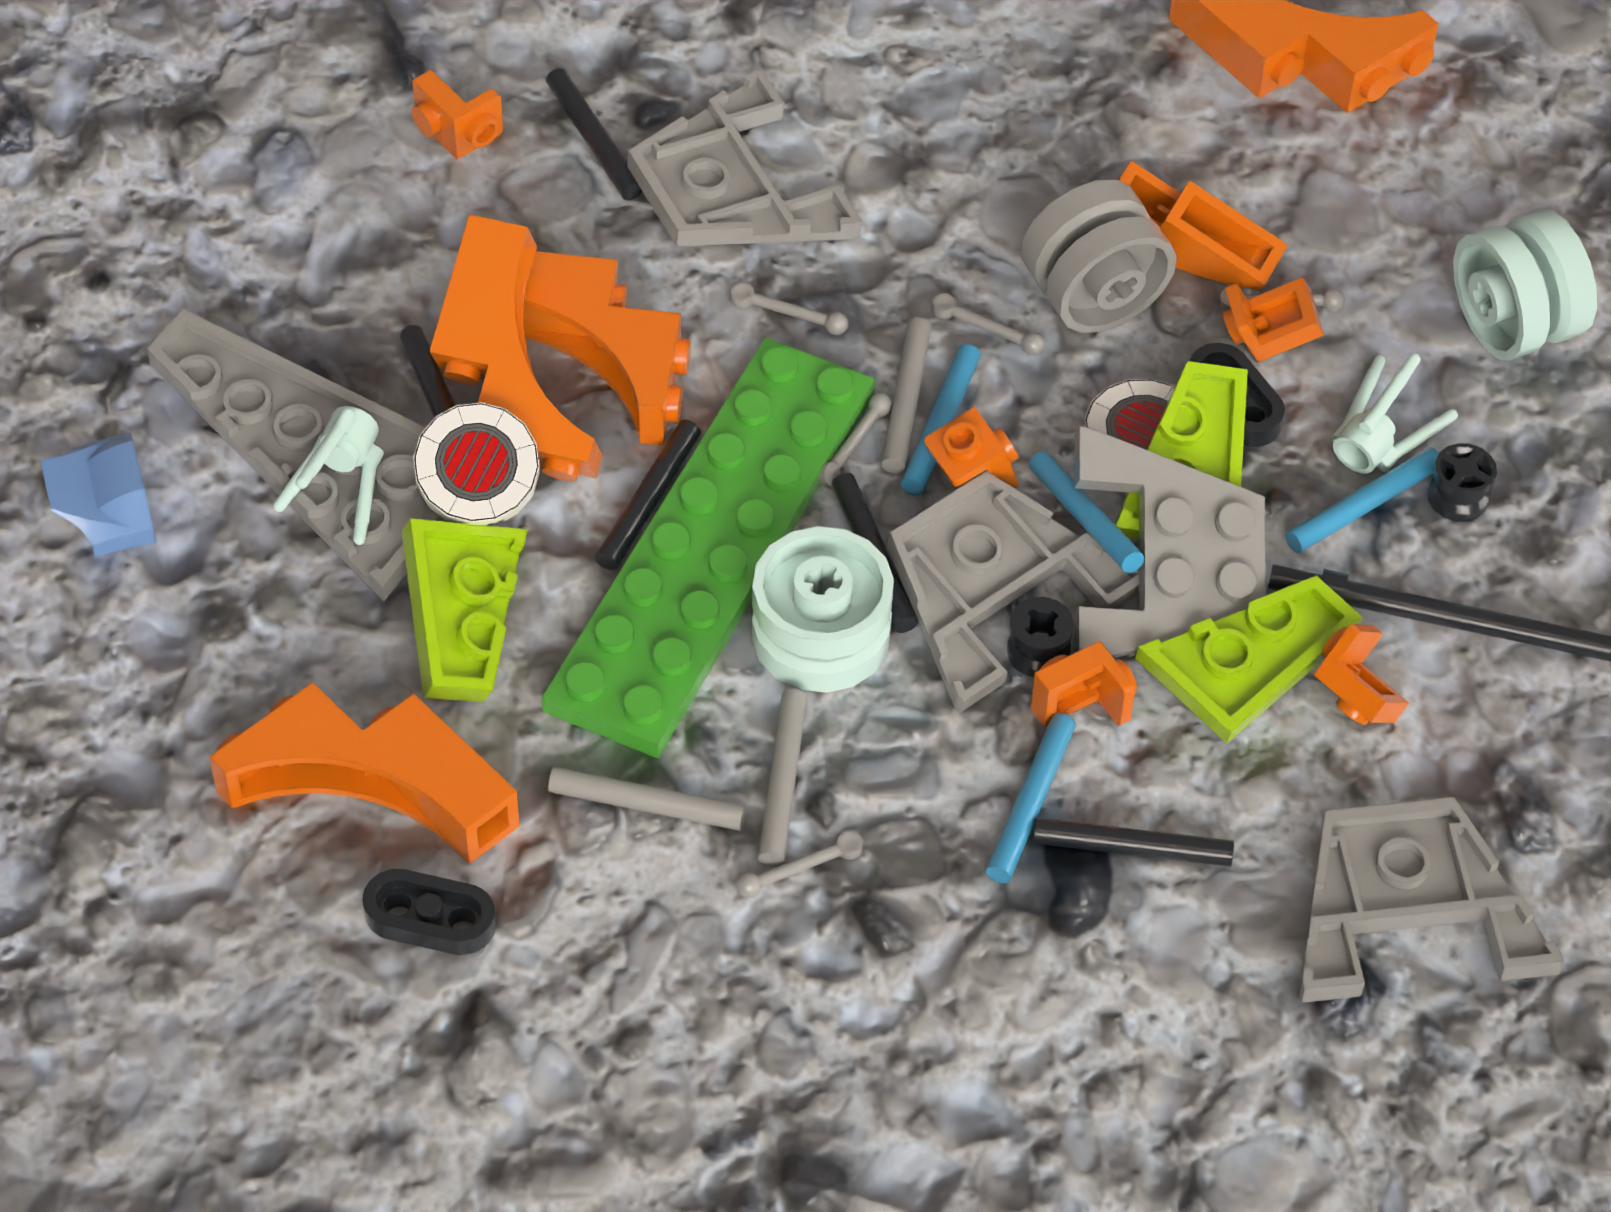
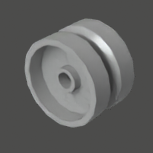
[1021,179,1177,333]

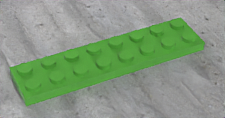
[542,337,875,759]

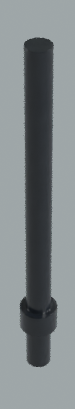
[1267,564,1611,662]

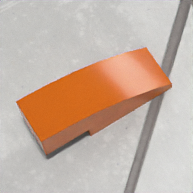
[1117,161,1288,291]

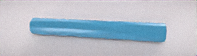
[901,344,981,495]
[1285,447,1439,553]
[1029,451,1144,573]
[986,713,1076,883]

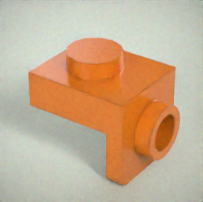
[412,70,503,160]
[1223,277,1324,362]
[924,406,1019,488]
[1314,624,1409,725]
[1031,641,1137,727]

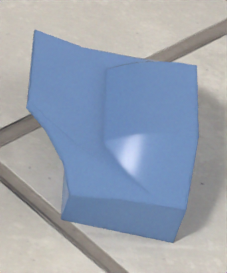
[40,432,156,556]

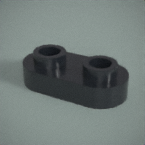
[1190,343,1285,447]
[362,869,496,955]

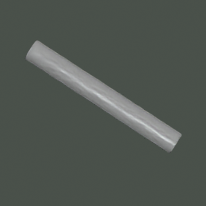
[881,317,932,474]
[758,689,807,867]
[548,767,746,831]

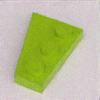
[1115,361,1248,539]
[402,518,528,702]
[1135,575,1363,744]

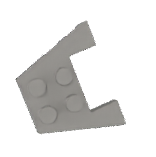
[627,69,862,247]
[1074,427,1266,658]
[887,471,1139,713]
[1299,797,1564,1003]

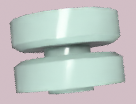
[1453,209,1597,360]
[752,526,894,693]

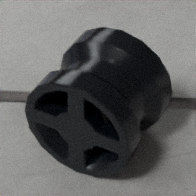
[1428,443,1497,522]
[1007,597,1074,677]

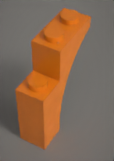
[1169,0,1439,113]
[429,214,603,482]
[524,251,691,446]
[209,682,520,864]

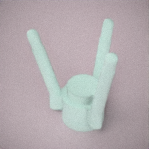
[1331,353,1458,474]
[273,406,384,545]

